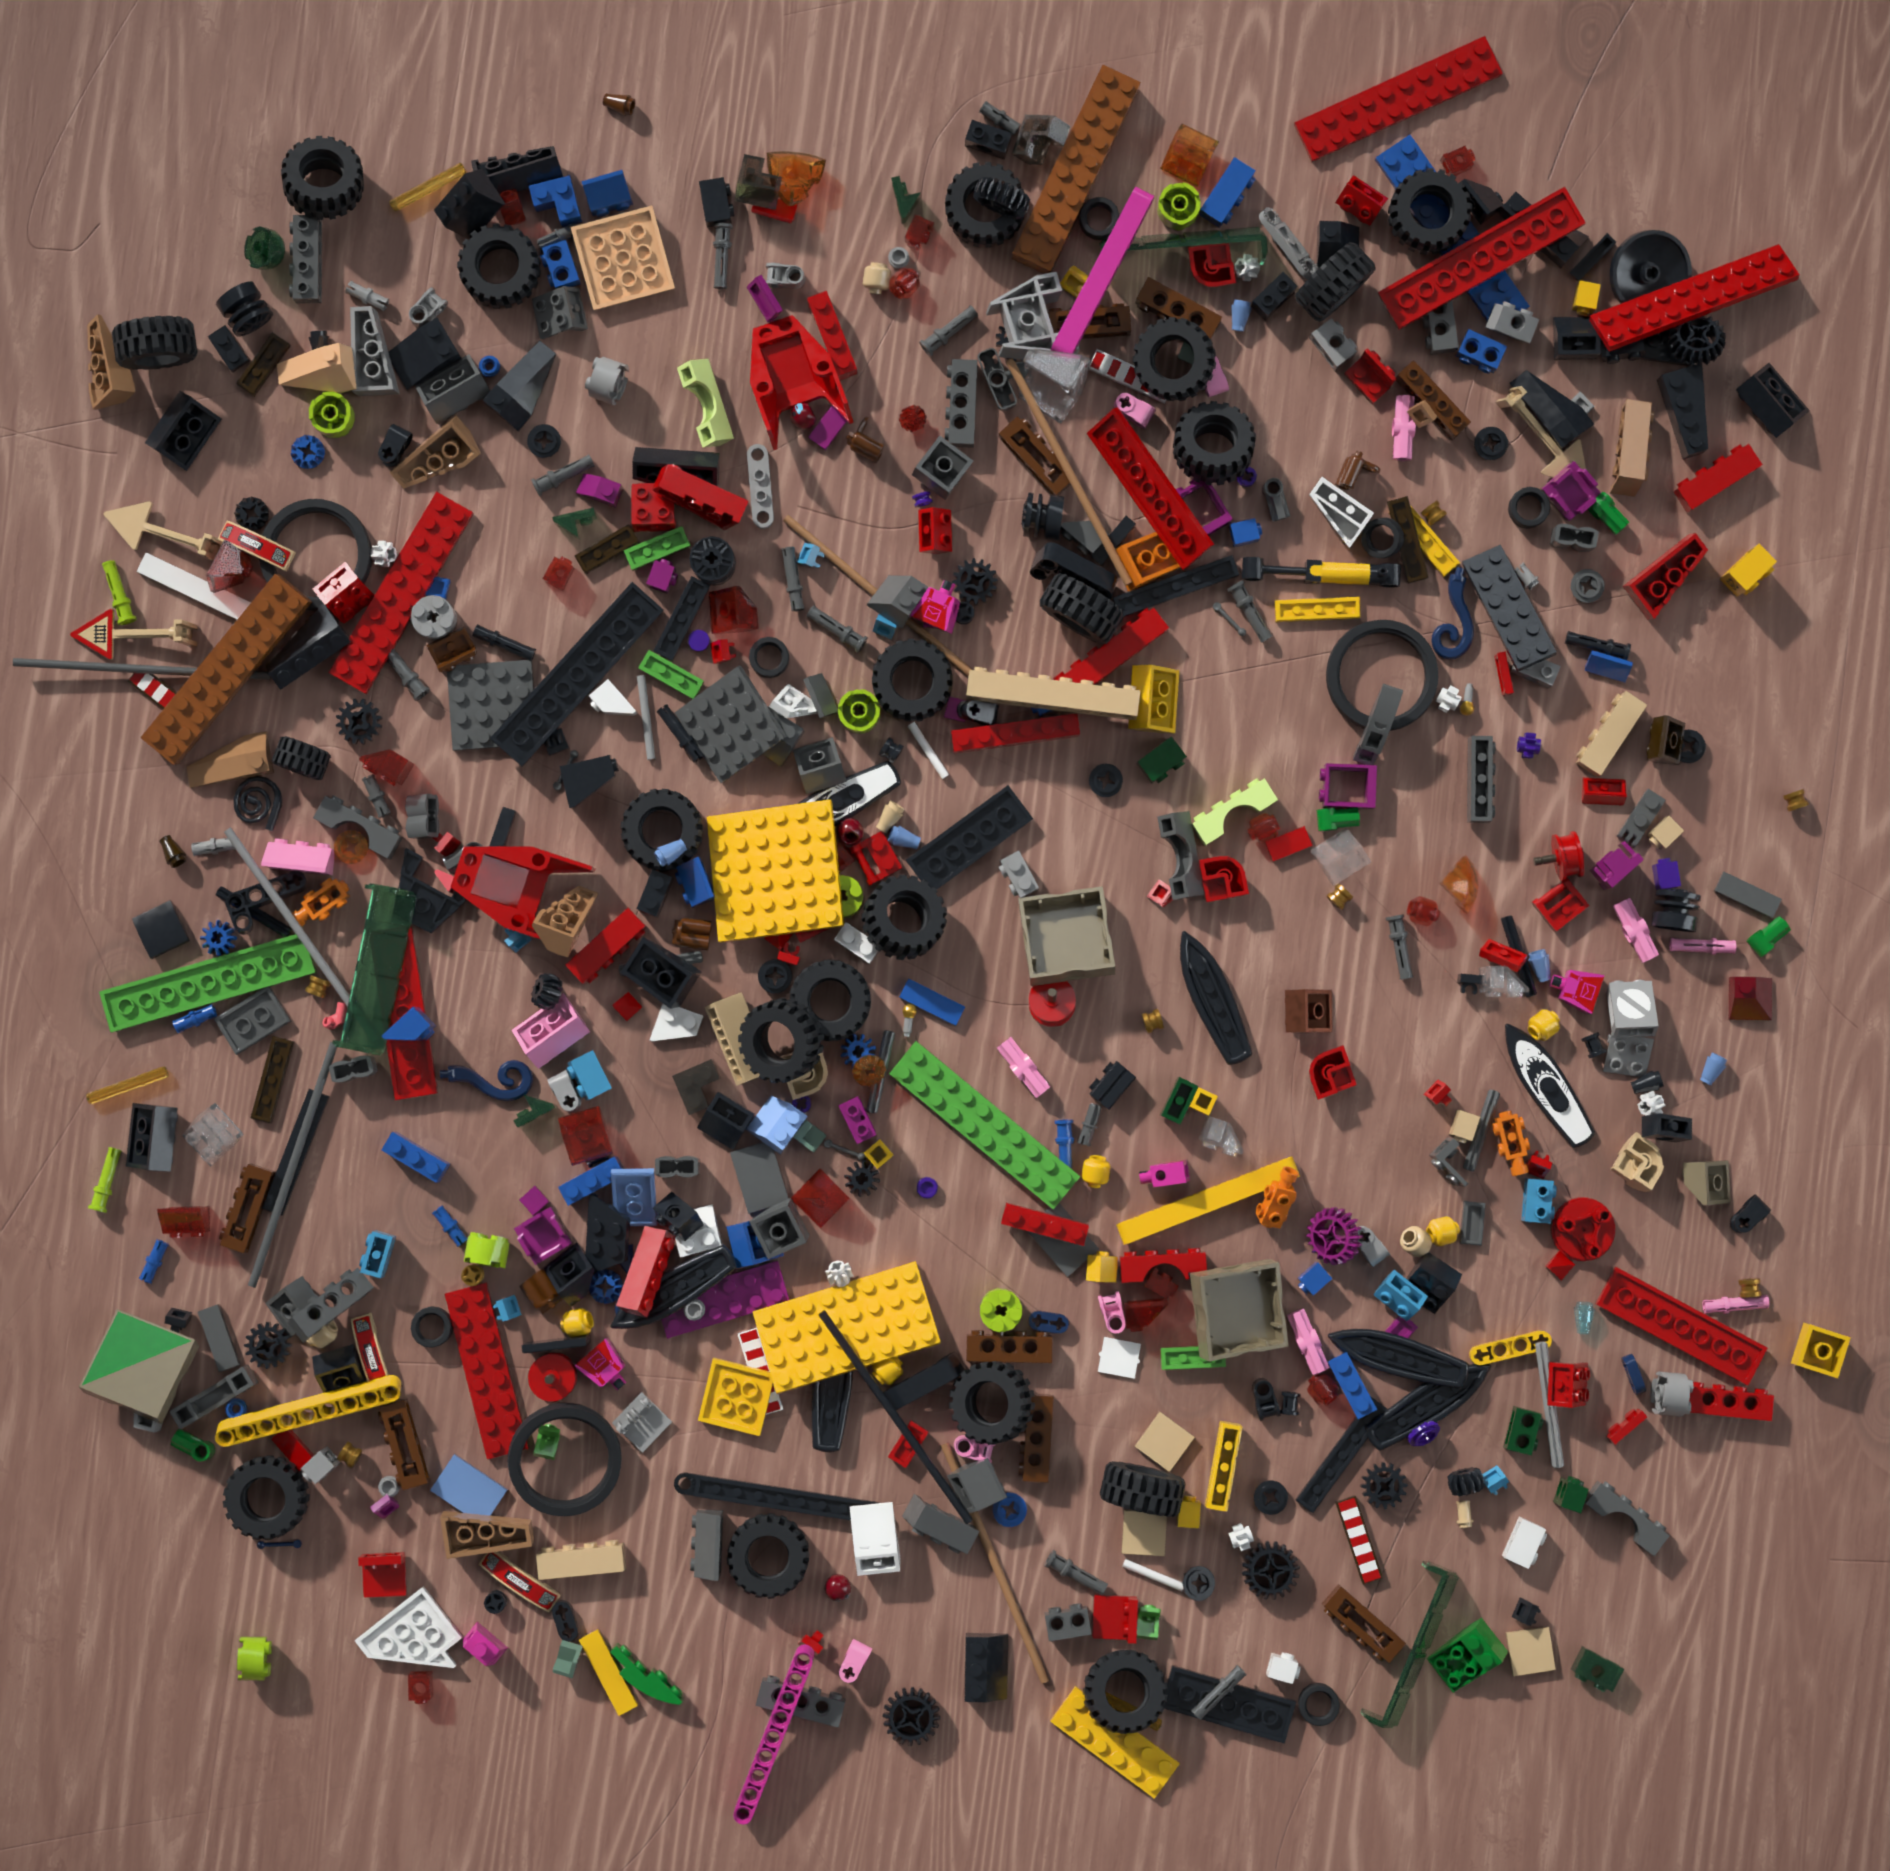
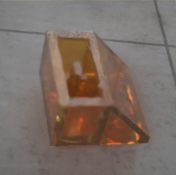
[1160,123,1219,187]

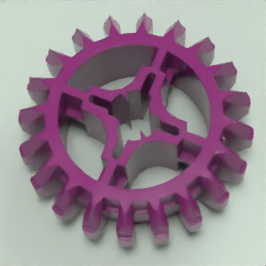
[1306,1207,1363,1265]

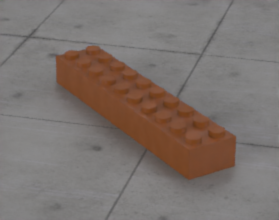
[1012,65,1141,274]
[140,574,312,765]

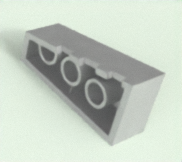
[350,306,400,396]

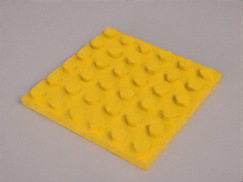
[707,800,844,943]

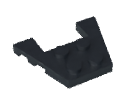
[393,848,467,934]

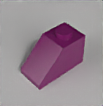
[576,473,623,508]

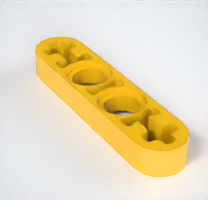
[1469,1330,1552,1365]

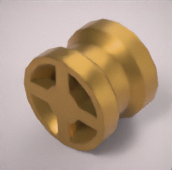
[1421,500,1447,526]
[1783,789,1809,812]
[1326,884,1353,910]
[305,975,331,999]
[1141,1009,1164,1033]
[461,1264,485,1286]
[1738,1278,1762,1298]
[337,1441,363,1468]

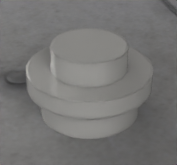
[888,247,909,269]
[684,1299,705,1320]
[378,1476,400,1497]

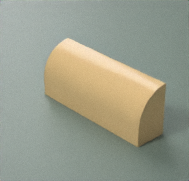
[705,992,760,1086]

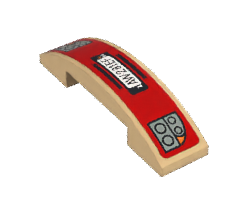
[218,520,296,572]
[351,1313,395,1395]
[479,1551,561,1613]

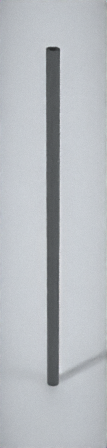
[13,658,271,680]
[248,1042,338,1288]

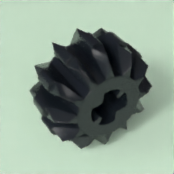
[531,973,563,1010]
[844,1160,880,1197]
[1447,1467,1485,1496]

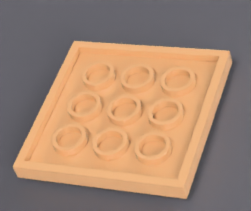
[571,205,675,311]

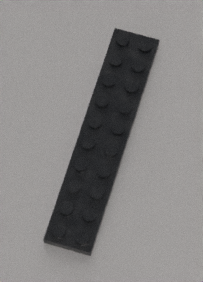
[490,582,664,767]

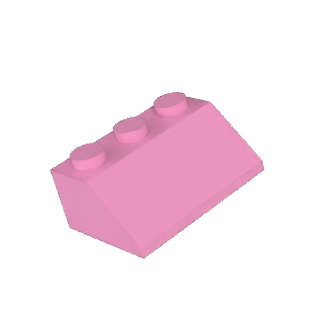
[261,839,335,875]
[512,993,590,1069]

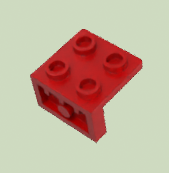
[1344,348,1396,404]
[631,483,676,532]
[313,562,374,624]
[1547,1362,1590,1408]
[358,1552,407,1598]
[1092,1595,1138,1644]

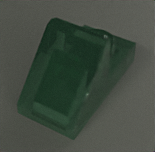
[891,176,921,223]
[552,508,597,540]
[513,1095,557,1128]

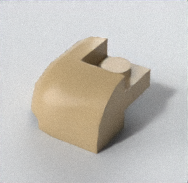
[780,1053,828,1100]
[1610,1132,1664,1192]

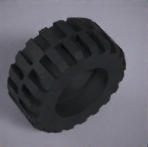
[281,136,364,220]
[945,162,1025,248]
[1388,168,1472,255]
[457,223,541,309]
[1295,242,1376,322]
[112,316,198,370]
[1133,317,1216,402]
[1173,401,1256,485]
[1040,573,1123,645]
[872,639,953,722]
[621,788,704,871]
[862,875,947,960]
[790,960,871,1041]
[738,998,824,1083]
[949,1361,1035,1445]
[223,1455,310,1541]
[1100,1461,1186,1517]
[727,1513,810,1599]
[1083,1649,1168,1734]

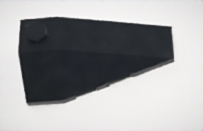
[483,341,556,432]
[1509,370,1594,449]

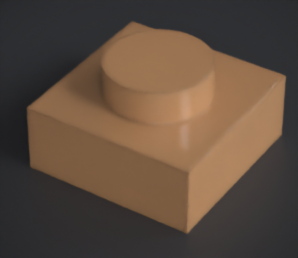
[1407,400,1437,428]

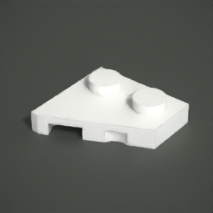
[769,684,817,718]
[650,1004,704,1041]

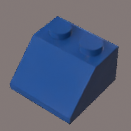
[581,170,633,217]
[675,857,715,908]
[382,1007,437,1041]
[726,1221,784,1268]

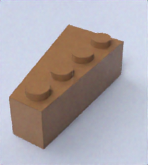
[1610,399,1654,497]
[440,1511,535,1559]

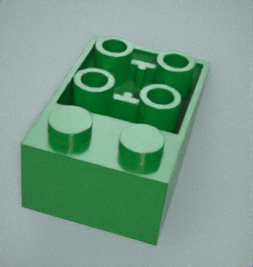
[1427,1617,1508,1693]

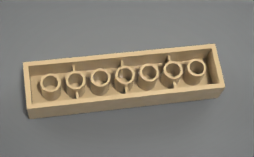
[966,667,1140,720]

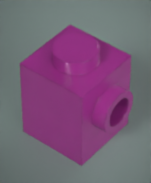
[646,559,678,594]

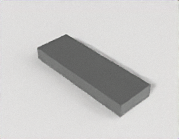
[1714,872,1782,918]
[198,1304,240,1372]

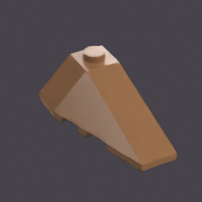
[87,314,135,410]
[389,415,481,489]
[186,731,274,788]
[532,886,598,958]

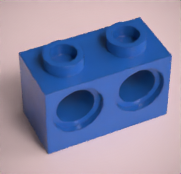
[540,240,581,289]
[1455,329,1507,374]

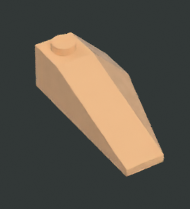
[277,343,357,393]

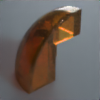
[767,151,826,206]
[1439,854,1479,914]

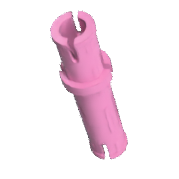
[1670,938,1736,955]
[1702,1295,1769,1314]

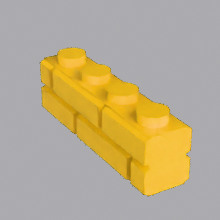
[1205,1421,1243,1512]

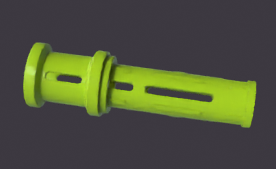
[102,560,137,625]
[88,1147,122,1213]

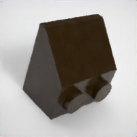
[1646,715,1686,765]

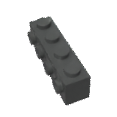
[289,215,322,303]
[1467,736,1496,823]

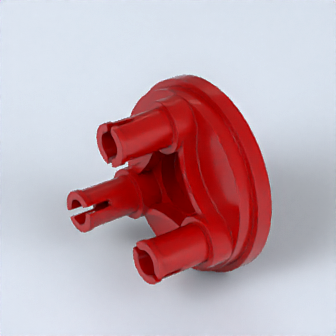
[1551,1197,1615,1261]

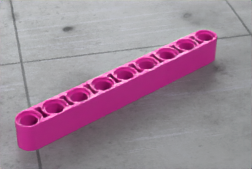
[1050,187,1155,361]
[733,1645,815,1825]

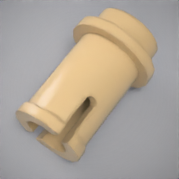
[1456,1500,1474,1528]

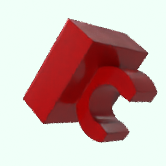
[710,639,736,664]
[433,832,462,857]
[777,942,800,966]
[1423,1080,1452,1106]
[1526,1151,1552,1179]
[798,1630,824,1657]

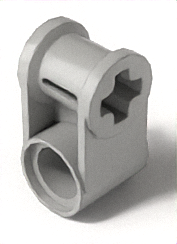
[766,263,806,289]
[409,287,448,328]
[547,1070,581,1112]
[1358,1226,1390,1267]

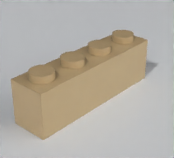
[1576,691,1647,777]
[536,1540,626,1580]

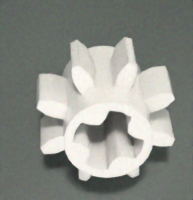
[1234,254,1260,281]
[371,541,397,567]
[1436,685,1462,713]
[1637,1091,1665,1116]
[825,1261,853,1287]
[1228,1523,1254,1551]

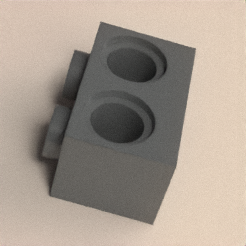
[1044,1603,1091,1641]

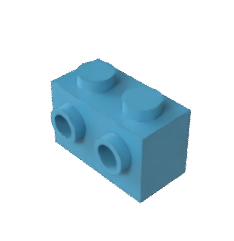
[567,1050,612,1101]
[1521,1178,1557,1224]
[359,1230,397,1278]
[1374,1270,1428,1321]

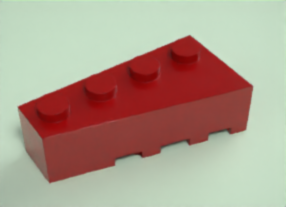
[652,464,749,530]
[1623,533,1708,620]

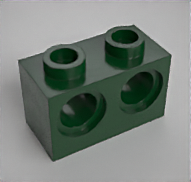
[1503,1406,1544,1456]
[1553,1476,1589,1513]

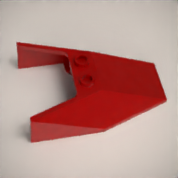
[750,315,854,450]
[451,846,596,940]

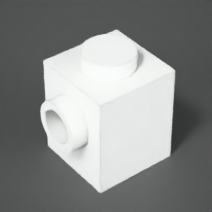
[1266,1652,1301,1684]

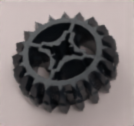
[973,177,1031,219]
[1667,315,1726,367]
[1242,1541,1300,1600]
[882,1687,940,1746]

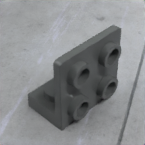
[532,286,588,339]
[1429,1137,1468,1187]

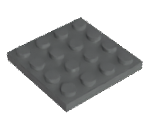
[447,660,534,751]
[675,665,787,783]

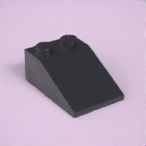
[389,318,461,391]
[621,937,702,1009]

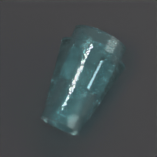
[1574,1302,1595,1334]

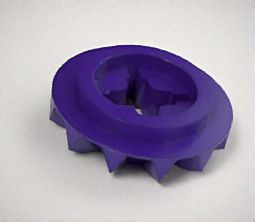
[1408,1421,1440,1446]

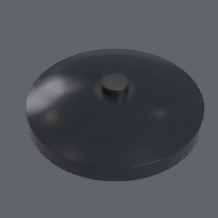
[1609,230,1692,304]

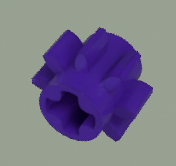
[1517,732,1541,759]

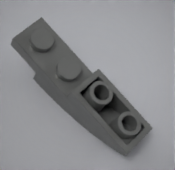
[1353,684,1403,765]

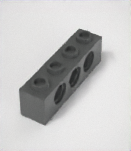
[1422,300,1459,355]
[945,359,977,448]
[287,1268,374,1343]
[755,1675,846,1728]

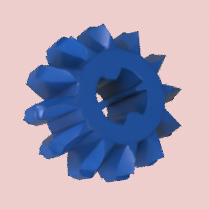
[200,920,237,956]
[841,1034,876,1069]

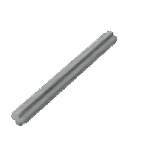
[1535,1342,1564,1468]

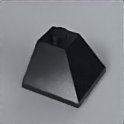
[1462,179,1504,225]
[1316,221,1360,269]
[543,1242,594,1307]

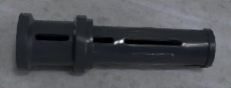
[1565,631,1631,660]

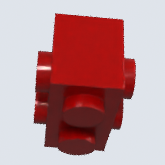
[1335,175,1389,226]
[918,507,952,554]

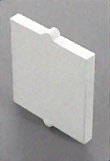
[1098,1337,1141,1379]

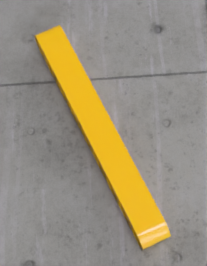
[1116,1156,1300,1245]
[215,1375,402,1447]

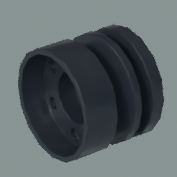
[216,281,273,337]
[1021,492,1064,541]
[689,536,736,586]
[1651,888,1701,932]

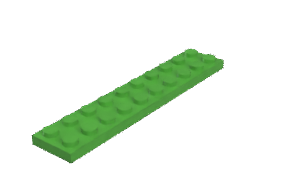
[99,934,317,1033]
[889,1041,1081,1210]

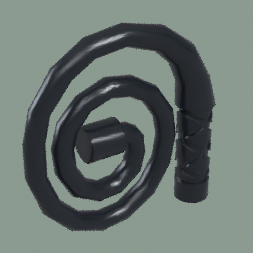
[234,776,282,831]

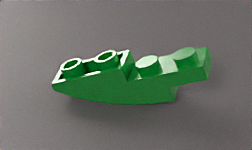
[610,1643,684,1705]

